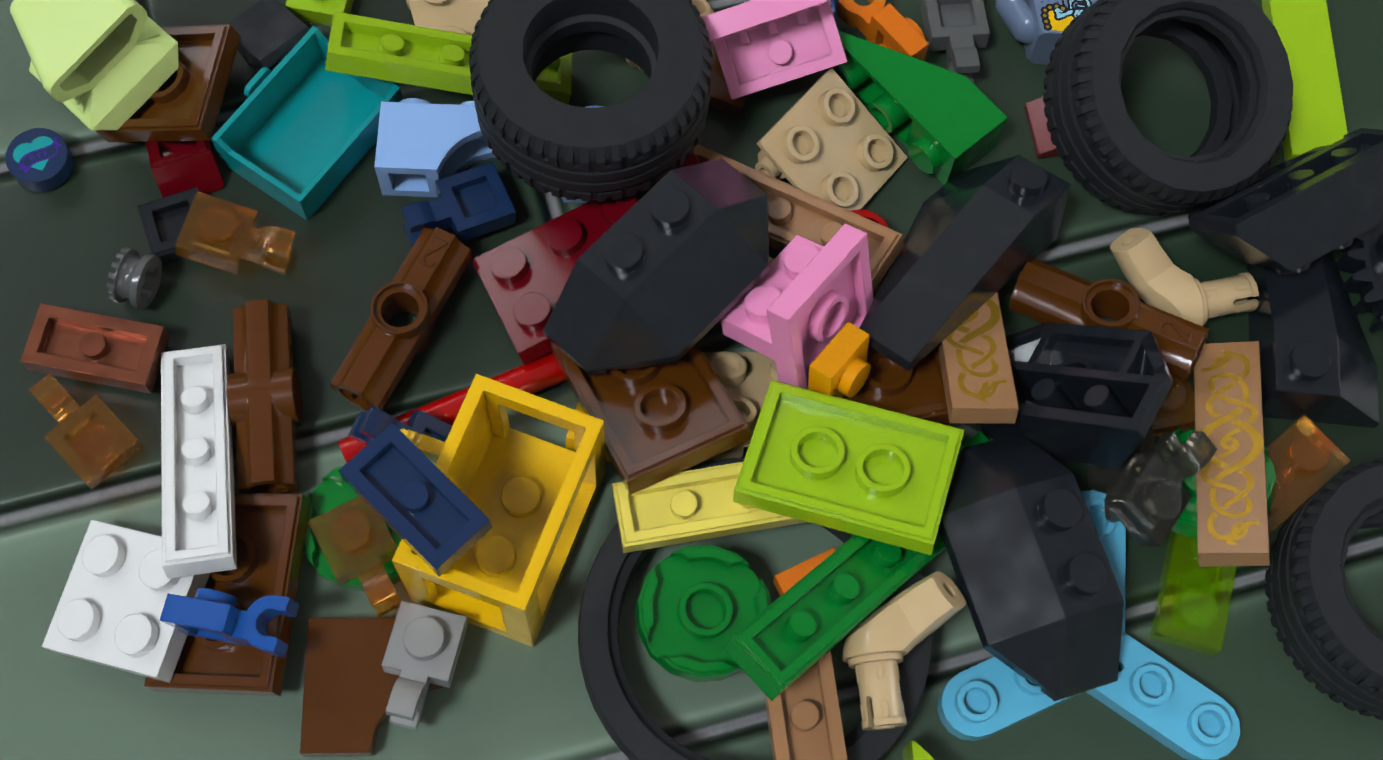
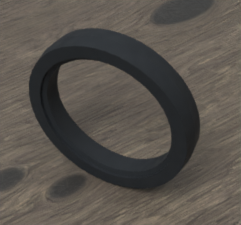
[578,458,932,760]

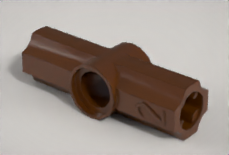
[330,227,473,412]
[1009,259,1210,382]
[226,299,302,494]

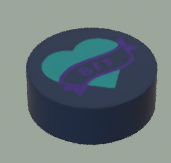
[5,128,74,192]

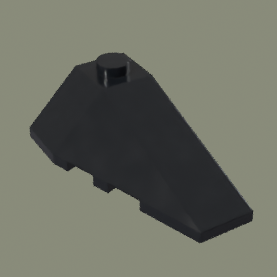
[859,155,1071,371]
[1247,251,1379,428]

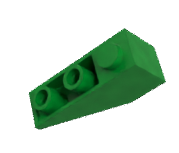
[828,30,1008,185]

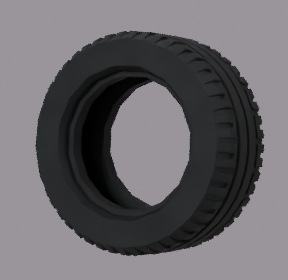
[1043,0,1293,216]
[1265,458,1383,720]

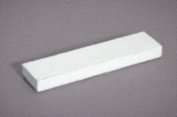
[161,344,237,579]

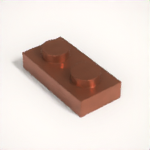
[20,303,170,394]

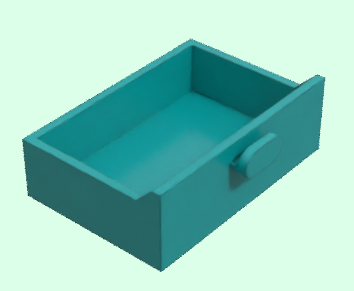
[211,26,403,221]

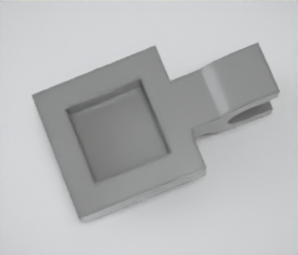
[381,601,468,731]

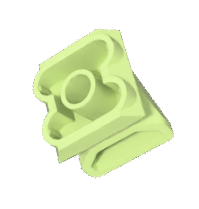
[10,0,179,130]

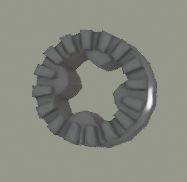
[107,247,162,310]

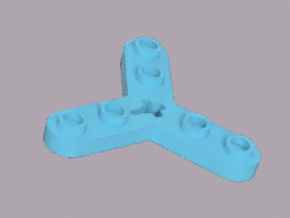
[937,490,1240,760]

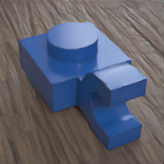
[160,588,300,658]

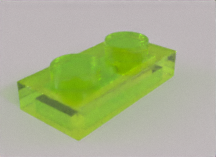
[1149,530,1237,656]

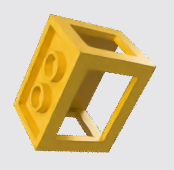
[392,374,606,647]

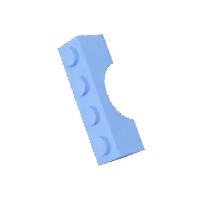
[374,98,604,203]

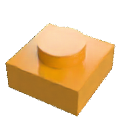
[808,322,871,398]

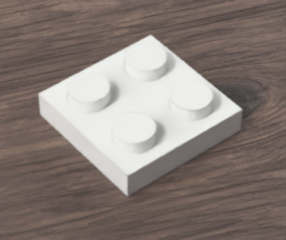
[42,520,210,683]

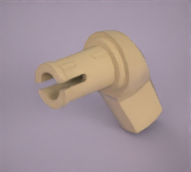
[1110,228,1259,326]
[842,571,967,731]

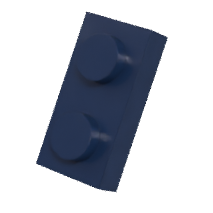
[338,423,492,577]

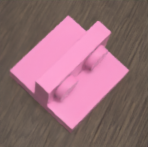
[701,0,848,100]
[720,223,874,389]

